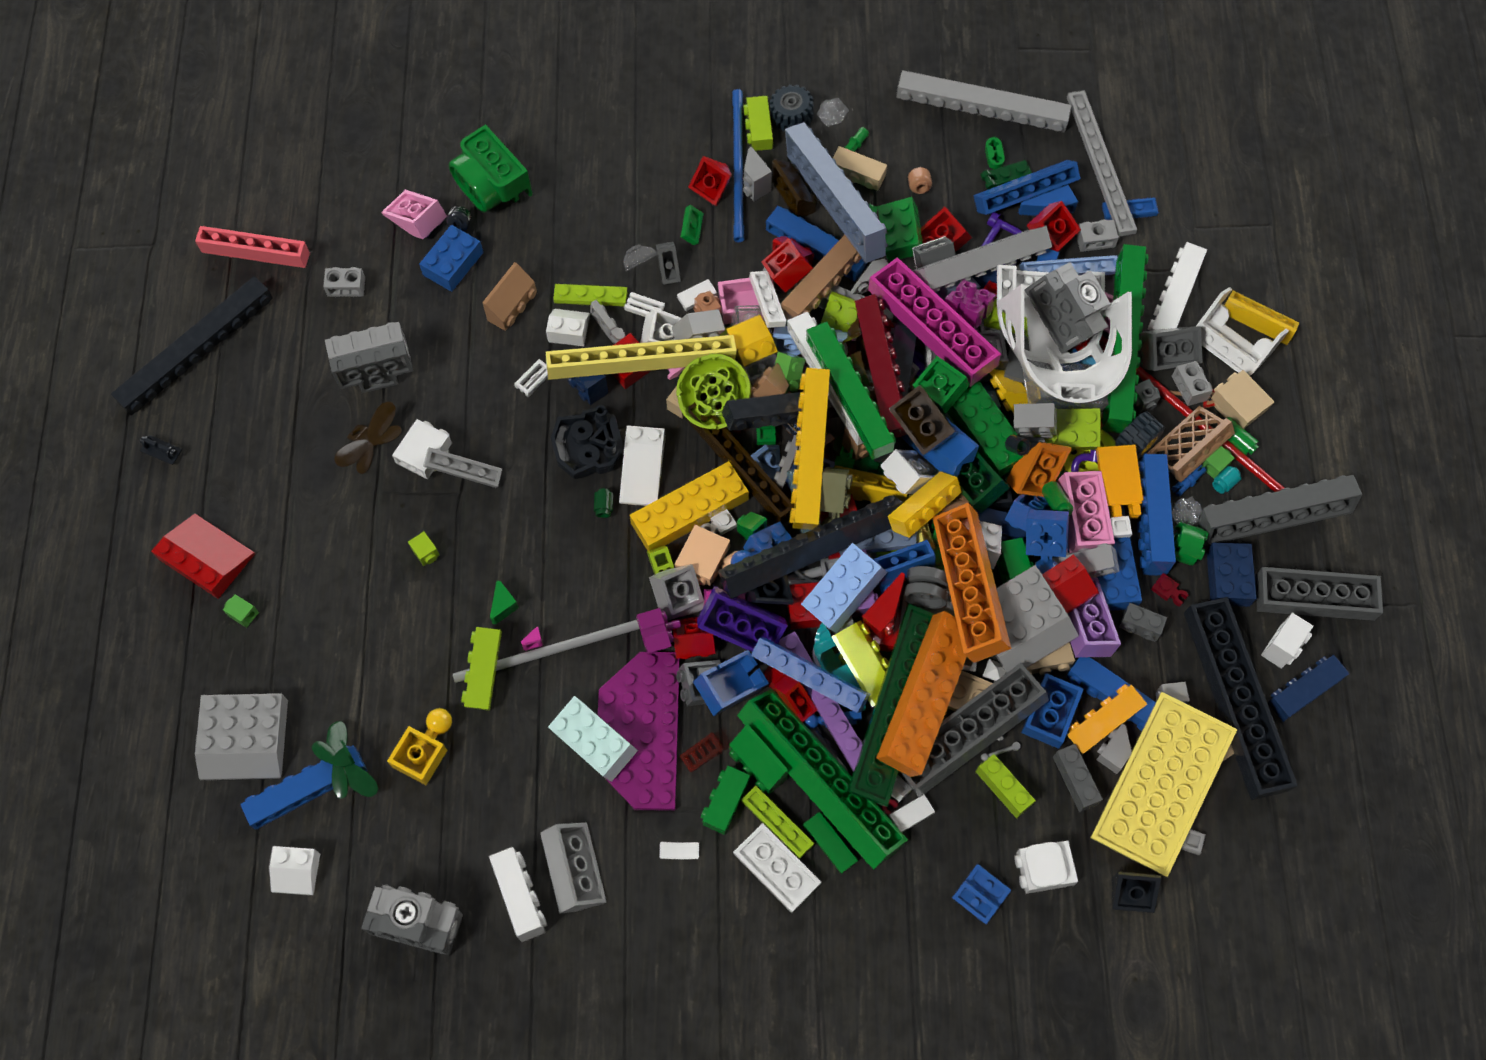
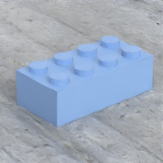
[801,543,887,633]

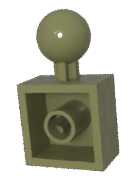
[820,467,853,526]

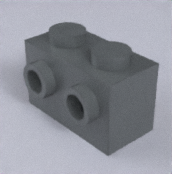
[1119,603,1167,642]

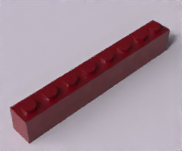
[855,294,907,438]

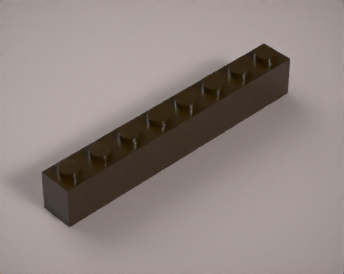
[686,402,794,524]

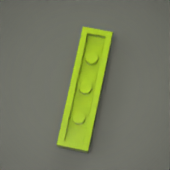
[553,284,627,306]
[741,786,814,859]

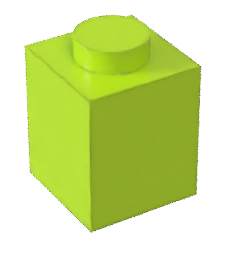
[408,532,440,566]

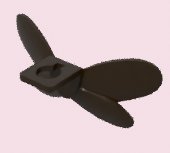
[334,401,402,474]

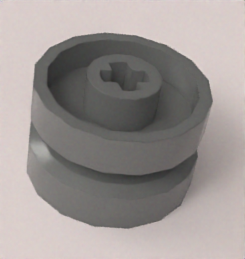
[903,566,949,609]

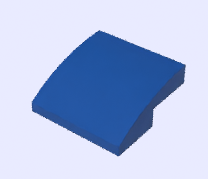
[952,864,1011,924]

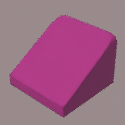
[521,627,543,651]

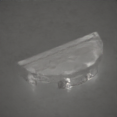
[623,245,657,271]

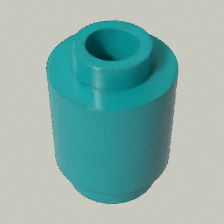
[1212,466,1241,494]

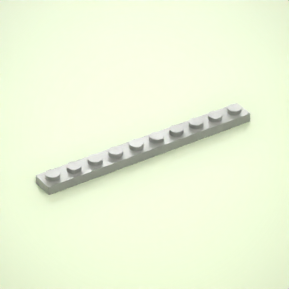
[1067,91,1137,236]

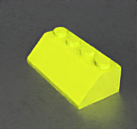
[832,620,889,707]

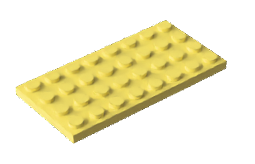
[1090,692,1237,877]

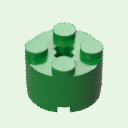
[1174,522,1208,566]

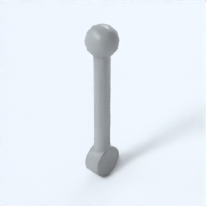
[981,742,1020,761]

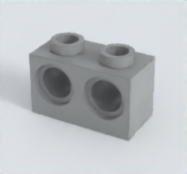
[324,267,365,297]
[1172,361,1213,406]

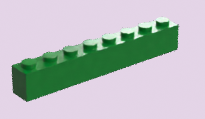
[806,322,896,460]

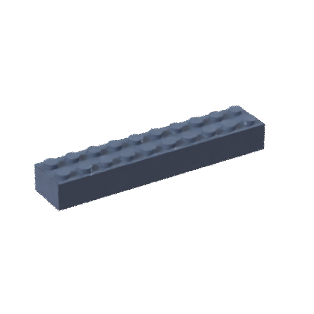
[785,122,887,263]

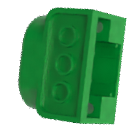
[449,124,533,212]

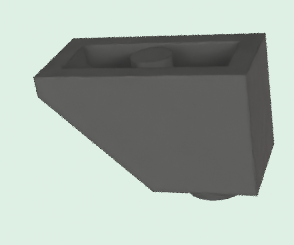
[656,242,681,284]

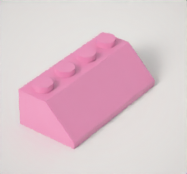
[1057,471,1115,553]

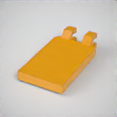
[1096,445,1143,518]

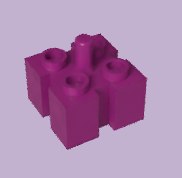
[945,280,996,329]
[636,608,681,654]

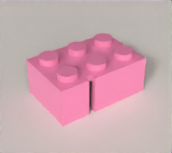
[718,275,774,324]

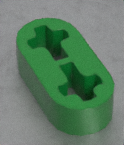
[985,137,1005,170]

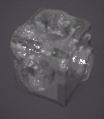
[817,98,849,126]
[1172,497,1202,525]

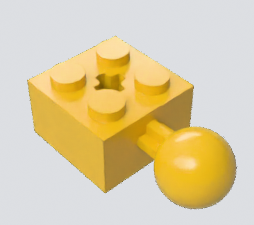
[387,708,452,785]

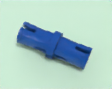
[1172,464,1206,496]

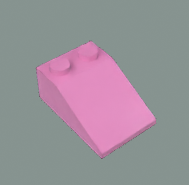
[382,190,447,239]

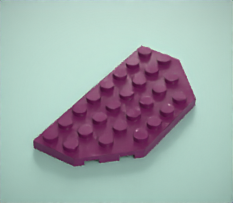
[598,652,680,810]

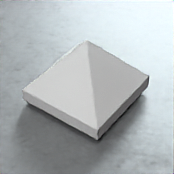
[982,659,1006,682]

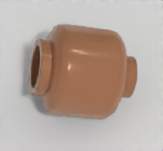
[908,167,932,194]

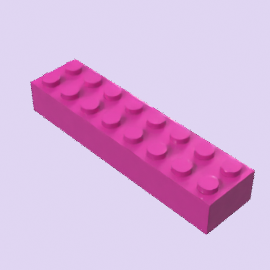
[868,257,1001,387]

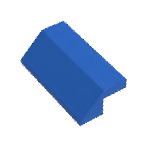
[901,418,979,478]

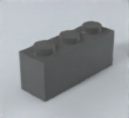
[1053,744,1103,813]

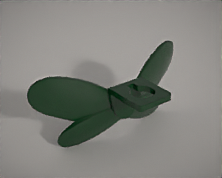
[312,721,378,799]

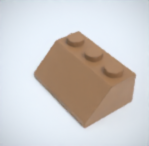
[483,262,537,331]

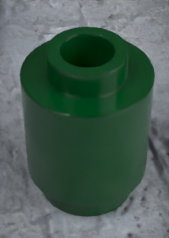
[594,488,613,518]

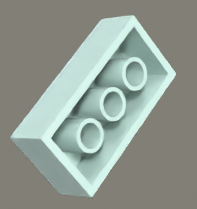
[548,696,638,782]

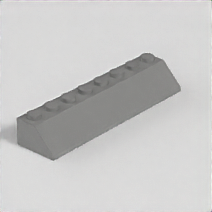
[912,226,1052,292]

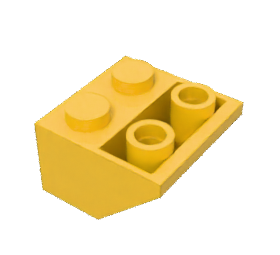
[989,369,1034,415]

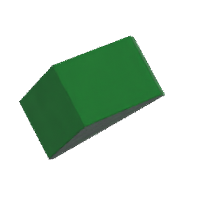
[490,581,519,624]

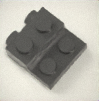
[676,660,721,706]

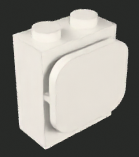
[392,419,452,479]
[1015,841,1078,894]

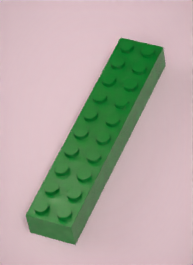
[1102,244,1148,433]
[737,689,908,870]

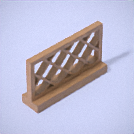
[1146,406,1235,482]

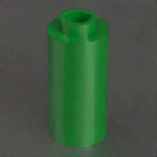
[1227,417,1259,455]
[1042,481,1073,516]

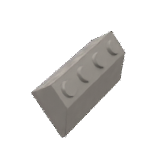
[541,823,606,913]

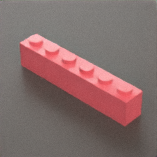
[195,226,310,268]

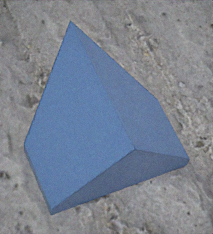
[751,445,781,481]

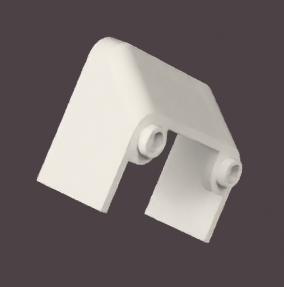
[1196,287,1289,376]

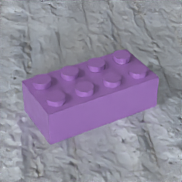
[1068,578,1121,657]

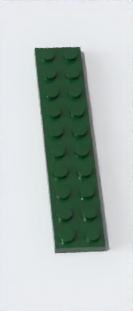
[847,604,934,807]

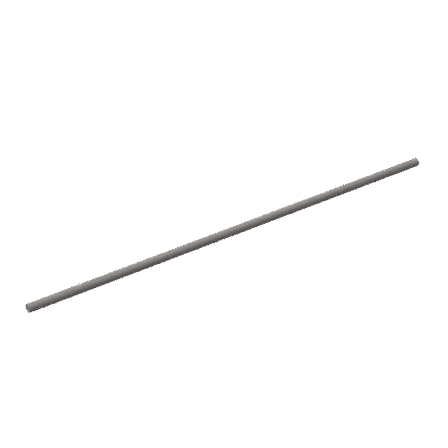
[453,533,933,683]

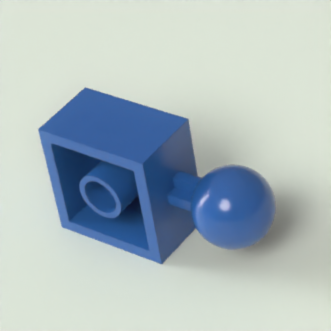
[1026,510,1069,574]
[730,522,792,564]

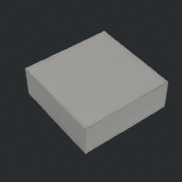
[1181,829,1205,855]

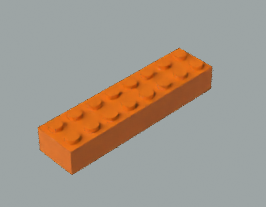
[933,503,1011,663]
[876,611,967,777]

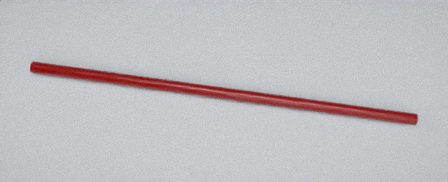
[1099,335,1284,492]

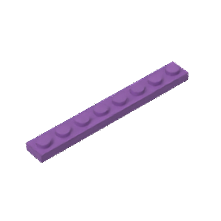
[778,631,862,772]

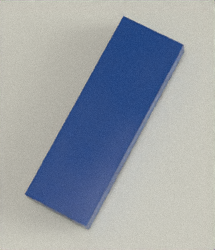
[1102,198,1159,220]

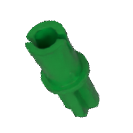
[845,127,869,152]

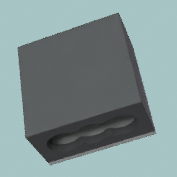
[912,236,955,269]

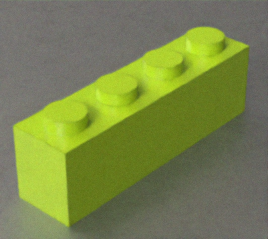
[461,627,502,711]

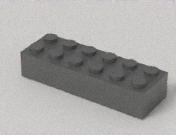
[1256,567,1383,621]

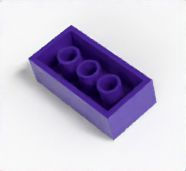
[697,586,787,652]

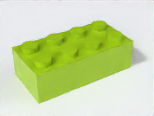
[1033,408,1101,450]

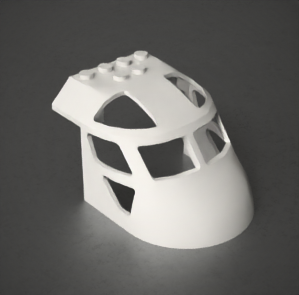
[997,265,1132,403]

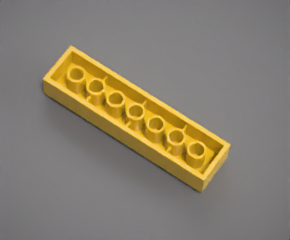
[790,368,830,530]

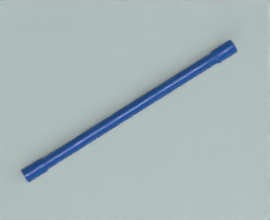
[732,89,744,242]

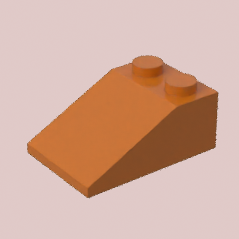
[1006,442,1072,497]

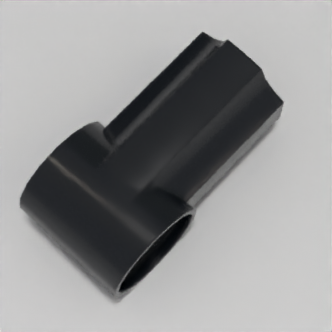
[1005,435,1045,456]

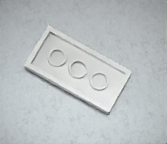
[733,823,821,913]

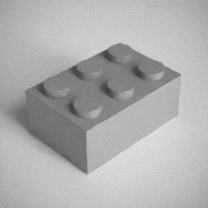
[1014,403,1057,439]

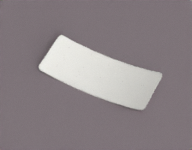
[660,842,699,859]

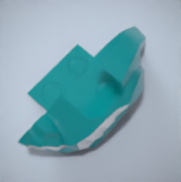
[812,623,866,711]

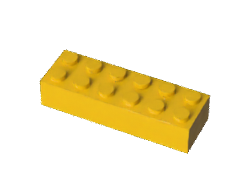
[630,461,749,551]

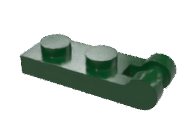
[980,160,1032,190]

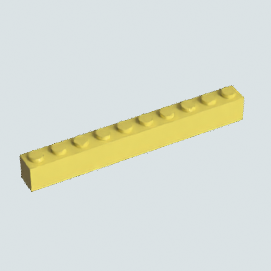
[546,335,736,380]

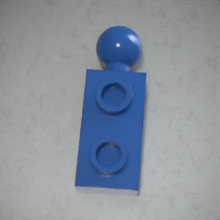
[803,711,862,729]

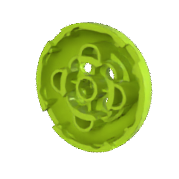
[676,354,751,430]

